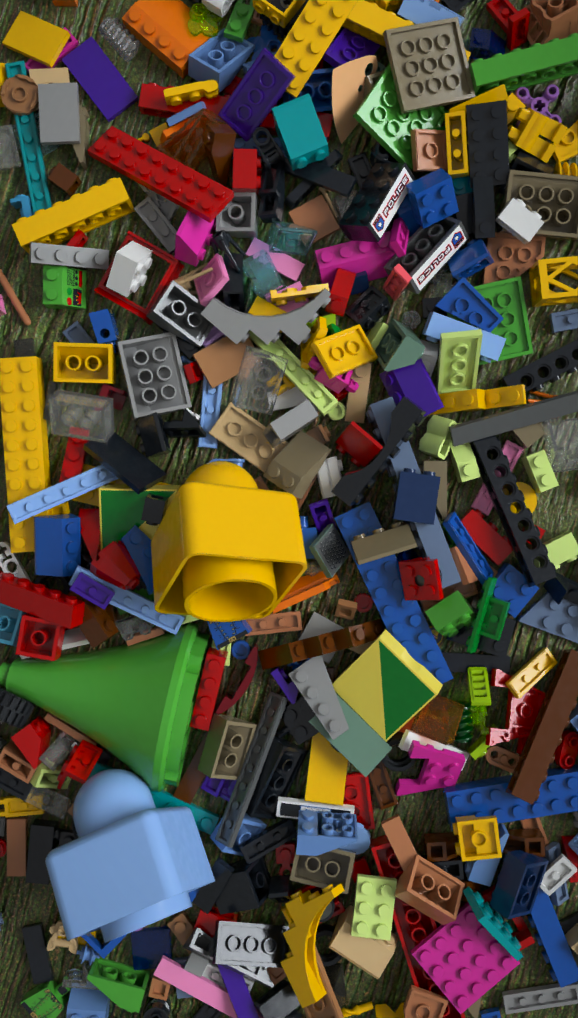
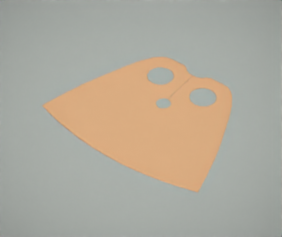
[331,55,378,144]

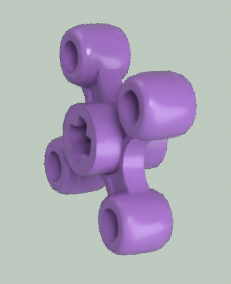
[514,84,562,128]

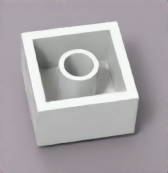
[106,241,153,297]

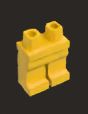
[508,107,568,163]

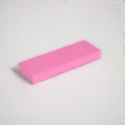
[246,237,305,282]

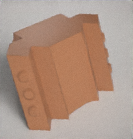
[522,0,578,45]

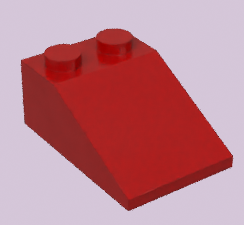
[335,421,383,468]

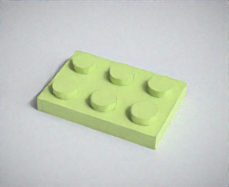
[351,874,397,941]

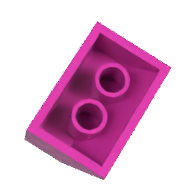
[175,211,216,267]

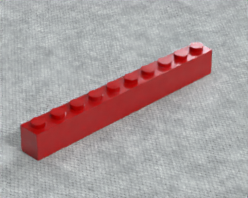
[138,82,333,145]

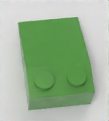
[87,957,151,1013]

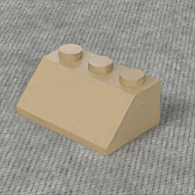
[329,905,398,979]

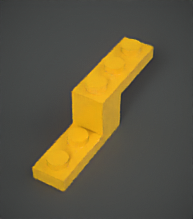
[427,384,526,416]

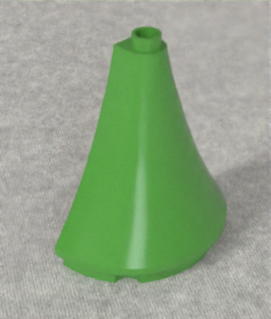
[0,622,210,792]

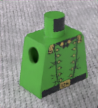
[21,980,71,1018]

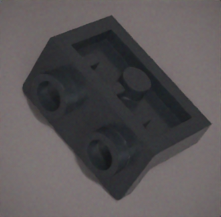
[345,285,391,333]

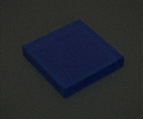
[131,926,172,970]

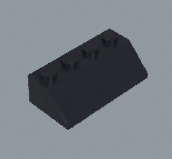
[246,736,308,819]

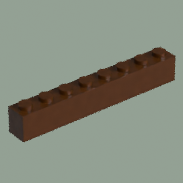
[505,649,578,805]

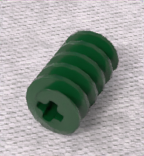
[448,700,474,743]

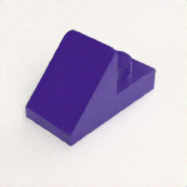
[309,498,337,534]
[271,667,298,705]

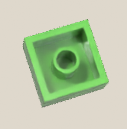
[425,590,477,638]

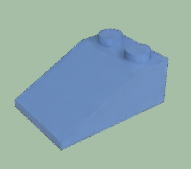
[188,28,255,93]

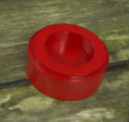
[354,593,373,613]

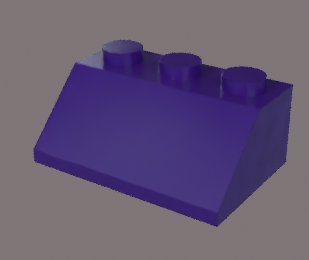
[379,358,444,417]

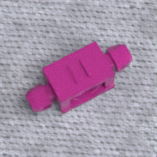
[308,356,359,394]

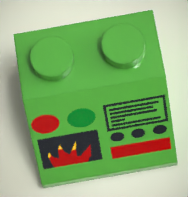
[43,265,87,310]

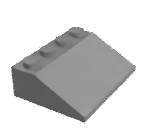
[117,332,192,421]

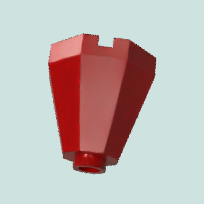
[90,541,140,590]

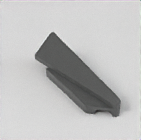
[183,927,274,988]

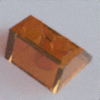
[410,695,465,745]

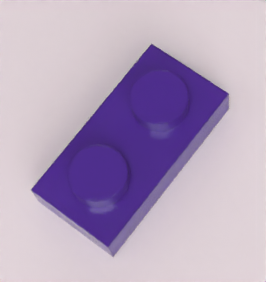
[70,571,115,610]

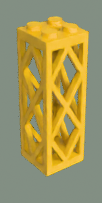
[528,256,578,307]

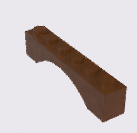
[424,828,545,862]

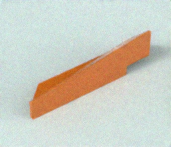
[272,571,340,614]

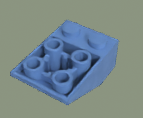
[296,810,357,856]

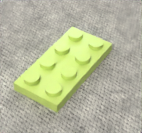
[436,329,483,394]

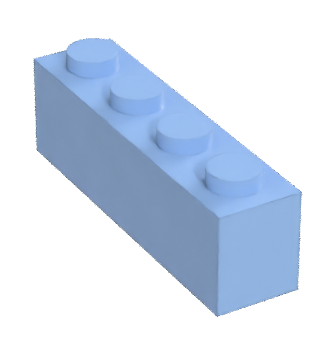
[422,312,506,363]

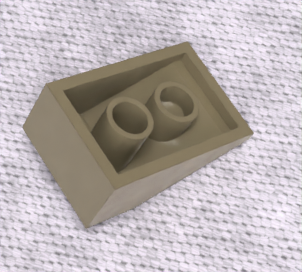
[263,431,332,499]

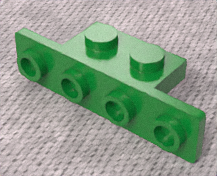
[466,577,510,654]

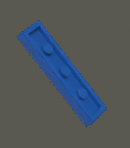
[442,511,494,586]

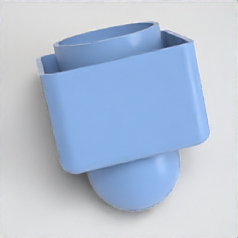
[45,769,215,943]

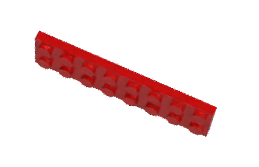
[87,126,234,223]

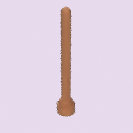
[0,268,31,326]

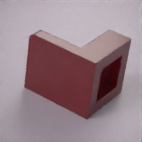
[97,383,128,411]

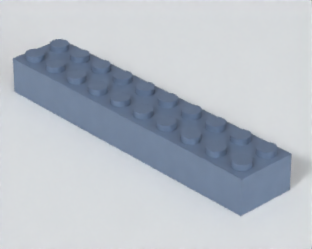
[365,397,461,588]

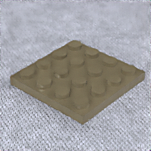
[383,17,475,114]

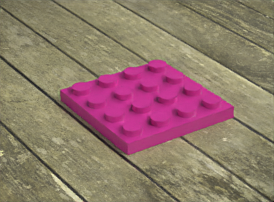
[411,902,520,1014]

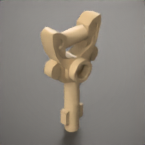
[47,920,79,954]

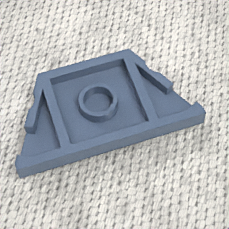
[517,592,578,643]

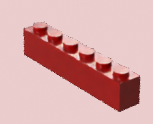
[0,571,85,629]

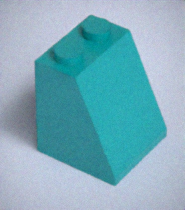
[271,93,329,170]

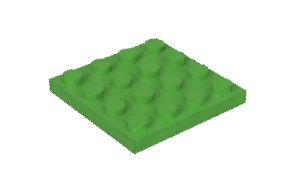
[353,62,448,170]
[443,276,533,365]

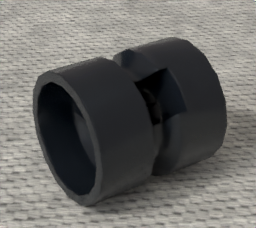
[144,997,172,1018]

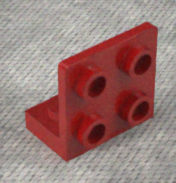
[57,739,103,790]

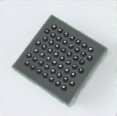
[309,524,350,578]

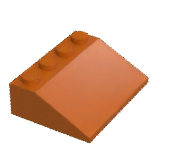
[122,0,218,79]

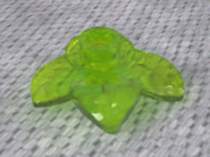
[188,3,224,37]

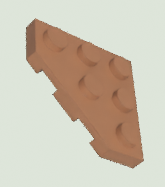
[482,232,546,284]

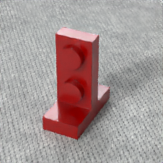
[486,0,530,51]

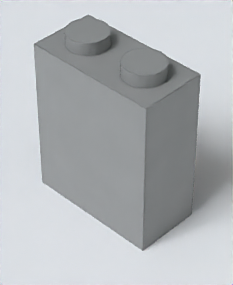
[262,399,319,448]

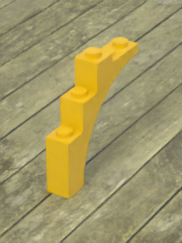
[280,883,345,1008]

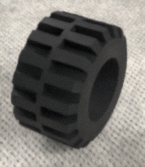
[0,687,35,728]

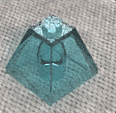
[268,221,317,256]

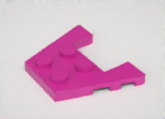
[395,740,466,796]

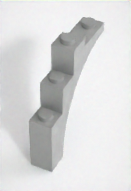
[201,288,331,345]

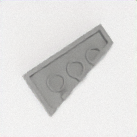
[288,656,349,740]

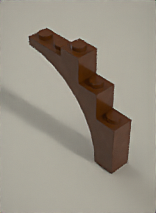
[258,619,384,670]

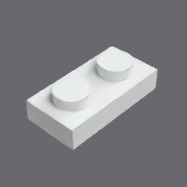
[540,854,577,896]

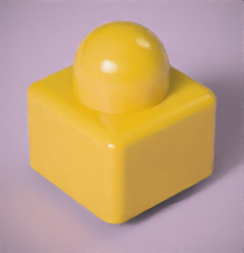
[151,461,307,622]

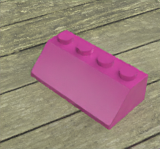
[314,231,395,292]

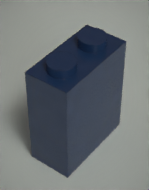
[392,468,441,525]

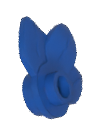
[247,25,282,60]

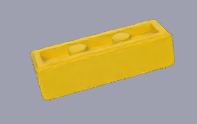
[448,84,508,114]

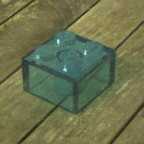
[242,249,286,297]

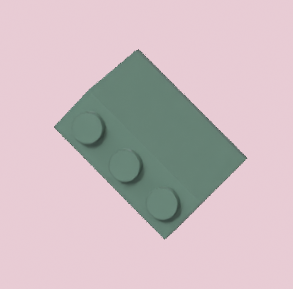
[375,318,425,372]

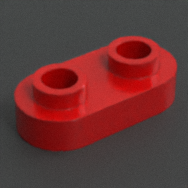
[555,730,578,769]

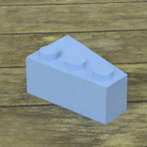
[397,0,465,26]

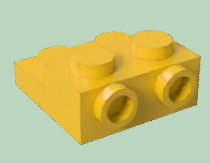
[452,815,502,862]

